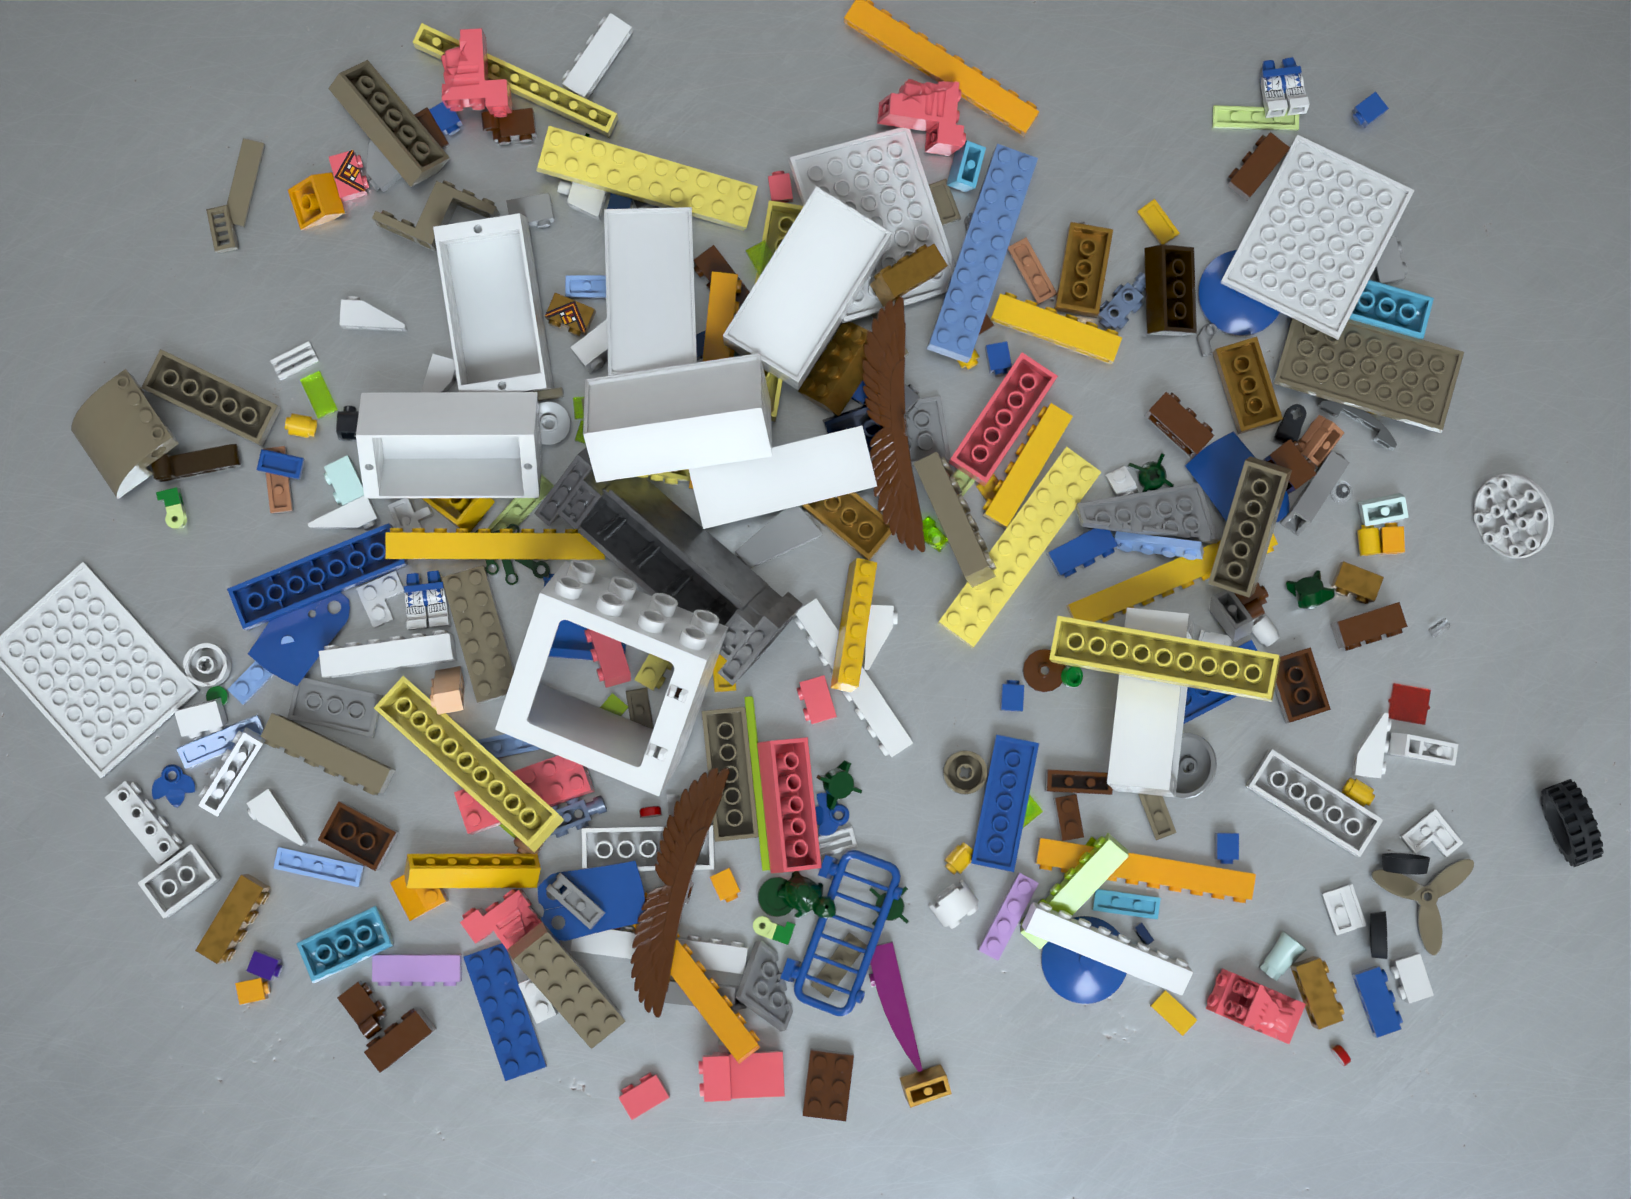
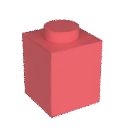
[768,171,793,203]

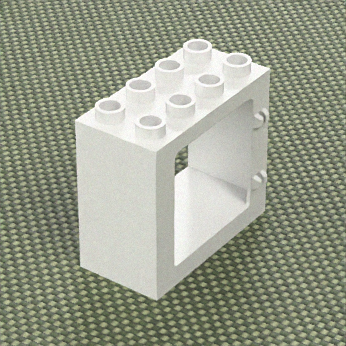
[495,560,728,796]

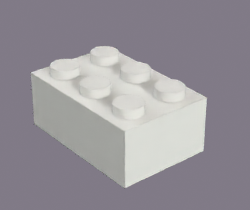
[138,844,221,919]

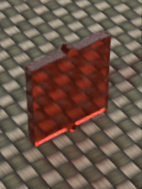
[1388,683,1431,725]

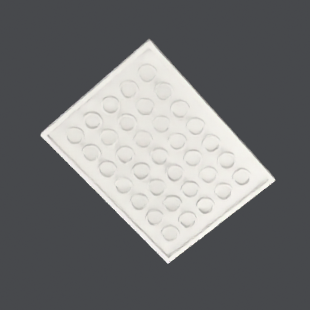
[788,127,955,323]
[1221,134,1415,340]
[0,562,200,778]

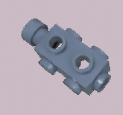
[1098,272,1146,330]
[550,795,607,838]

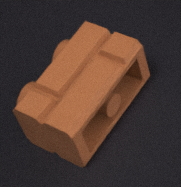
[1297,415,1344,468]

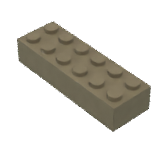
[328,60,450,187]
[141,349,281,447]
[914,452,997,588]
[1208,456,1292,598]
[441,565,515,704]
[702,707,759,842]
[260,713,396,795]
[507,922,626,1049]

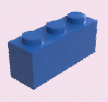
[1047,528,1118,578]
[1352,966,1403,1038]

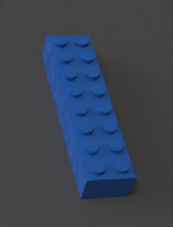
[227,523,408,631]

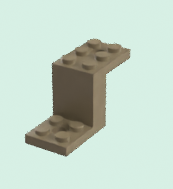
[372,180,500,251]

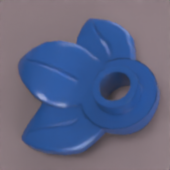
[152,764,195,808]
[815,793,849,836]

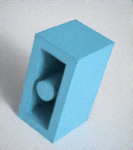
[946,141,986,192]

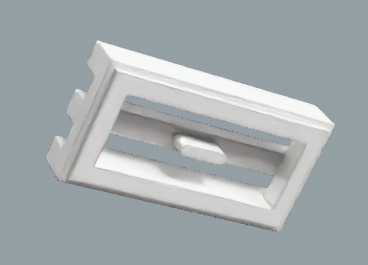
[270,341,319,380]
[818,826,858,858]

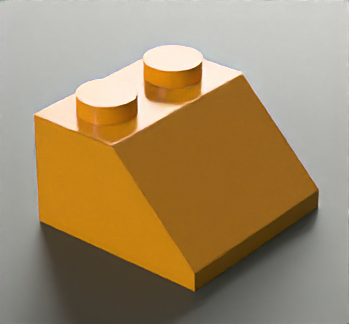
[288,172,345,230]
[390,875,449,921]

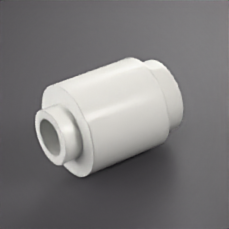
[1252,615,1280,647]

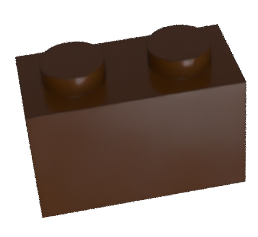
[1053,794,1084,841]

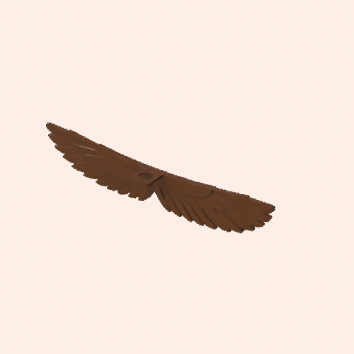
[862,297,926,552]
[631,768,729,1018]

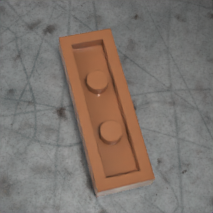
[1007,237,1057,305]
[264,446,293,514]

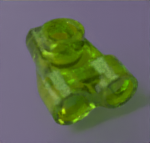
[923,516,949,552]

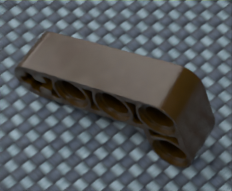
[151,444,241,482]

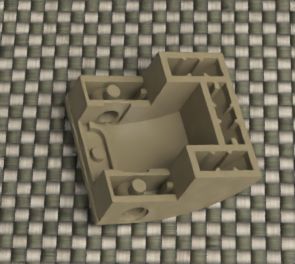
[71,369,179,499]

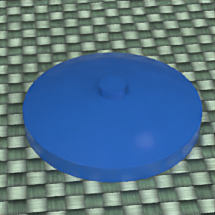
[1198,250,1280,336]
[1041,916,1127,1004]

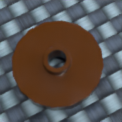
[1023,649,1066,692]

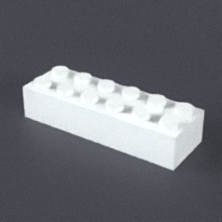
[319,630,457,679]
[1246,749,1383,857]
[582,825,715,871]

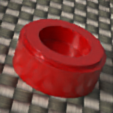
[639,806,662,818]
[1331,1044,1351,1067]

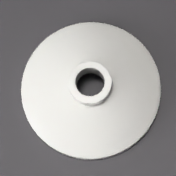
[538,402,570,445]

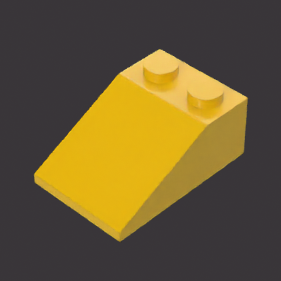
[421,498,495,533]

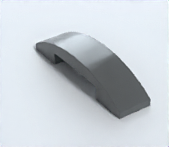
[1317,401,1397,450]

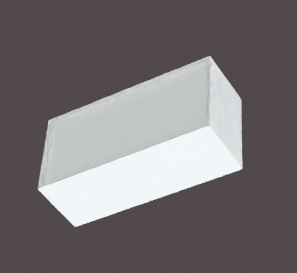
[723,186,892,390]
[604,207,697,376]
[433,213,554,392]
[583,353,772,482]
[356,392,543,498]
[689,426,877,529]
[1107,607,1194,797]

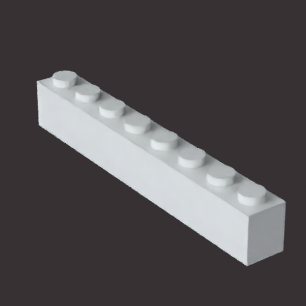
[794,598,913,758]
[1022,902,1193,995]
[571,926,748,974]

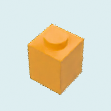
[1379,523,1405,555]
[710,868,741,902]
[235,977,271,1005]

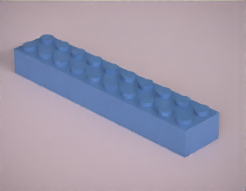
[927,144,1038,363]

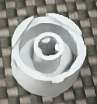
[183,643,231,687]
[928,880,979,929]

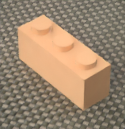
[430,666,465,715]

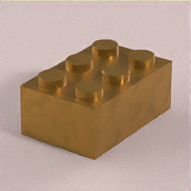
[870,244,948,307]
[1290,956,1345,1030]

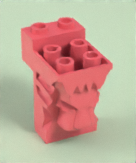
[441,28,512,117]
[877,79,966,156]
[460,889,542,952]
[1205,968,1306,1044]
[699,1050,785,1102]

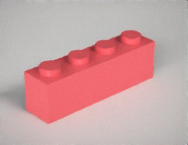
[584,628,631,688]

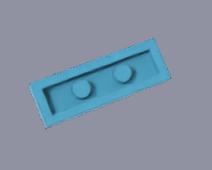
[1092,889,1161,920]

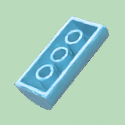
[1349,280,1434,339]
[296,906,394,983]

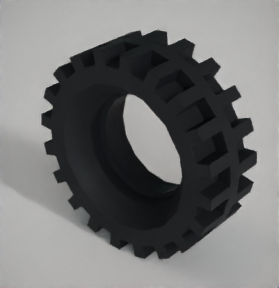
[1540,779,1604,867]

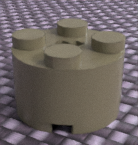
[943,751,987,794]

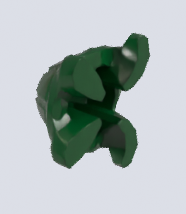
[777,871,836,918]

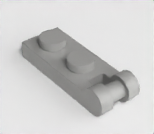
[546,872,605,929]

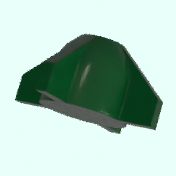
[1127,453,1174,492]
[1286,570,1335,609]
[816,760,862,810]
[870,886,909,926]

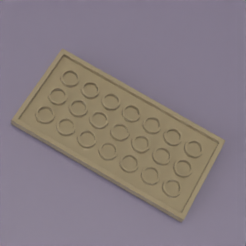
[1273,318,1464,433]

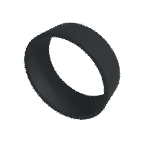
[1382,853,1430,875]
[1370,911,1388,959]

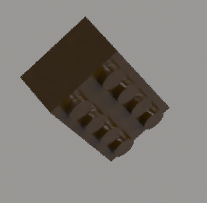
[1144,244,1197,336]

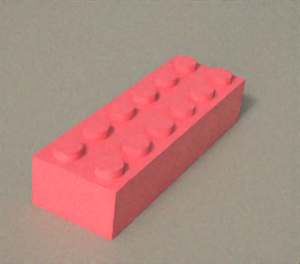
[949,352,1058,487]
[757,737,821,873]
[454,755,595,835]

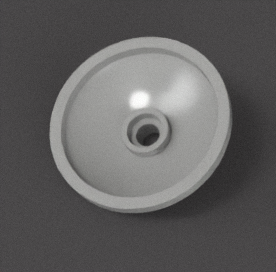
[1176,733,1217,798]

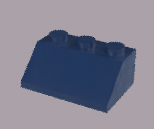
[822,405,883,452]

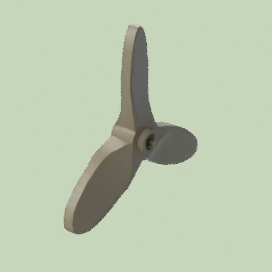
[1371,859,1474,955]

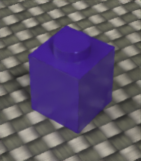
[246,950,283,981]

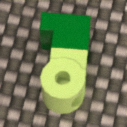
[156,487,187,529]
[753,916,796,945]

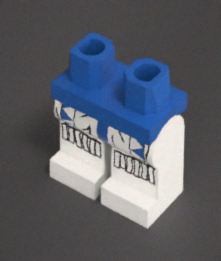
[1259,57,1310,118]
[404,570,451,630]

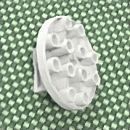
[1474,472,1554,558]

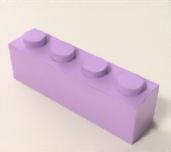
[978,872,1039,960]
[372,954,462,986]

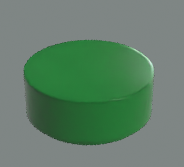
[1061,665,1083,687]
[206,686,229,706]

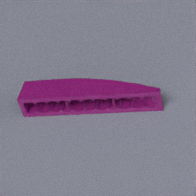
[869,941,923,1072]

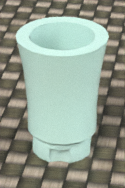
[1260,931,1307,981]

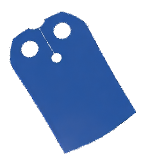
[1185,431,1290,522]
[248,593,350,686]
[538,861,646,941]

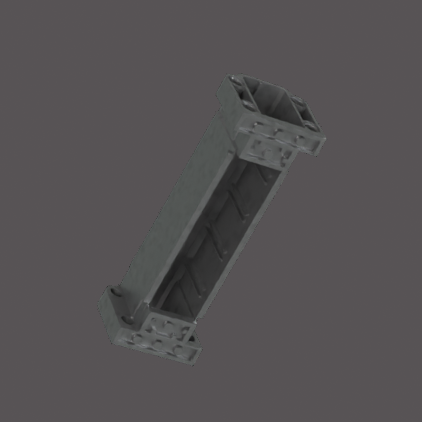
[534,447,803,686]

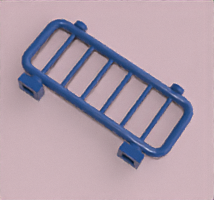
[780,850,903,1016]

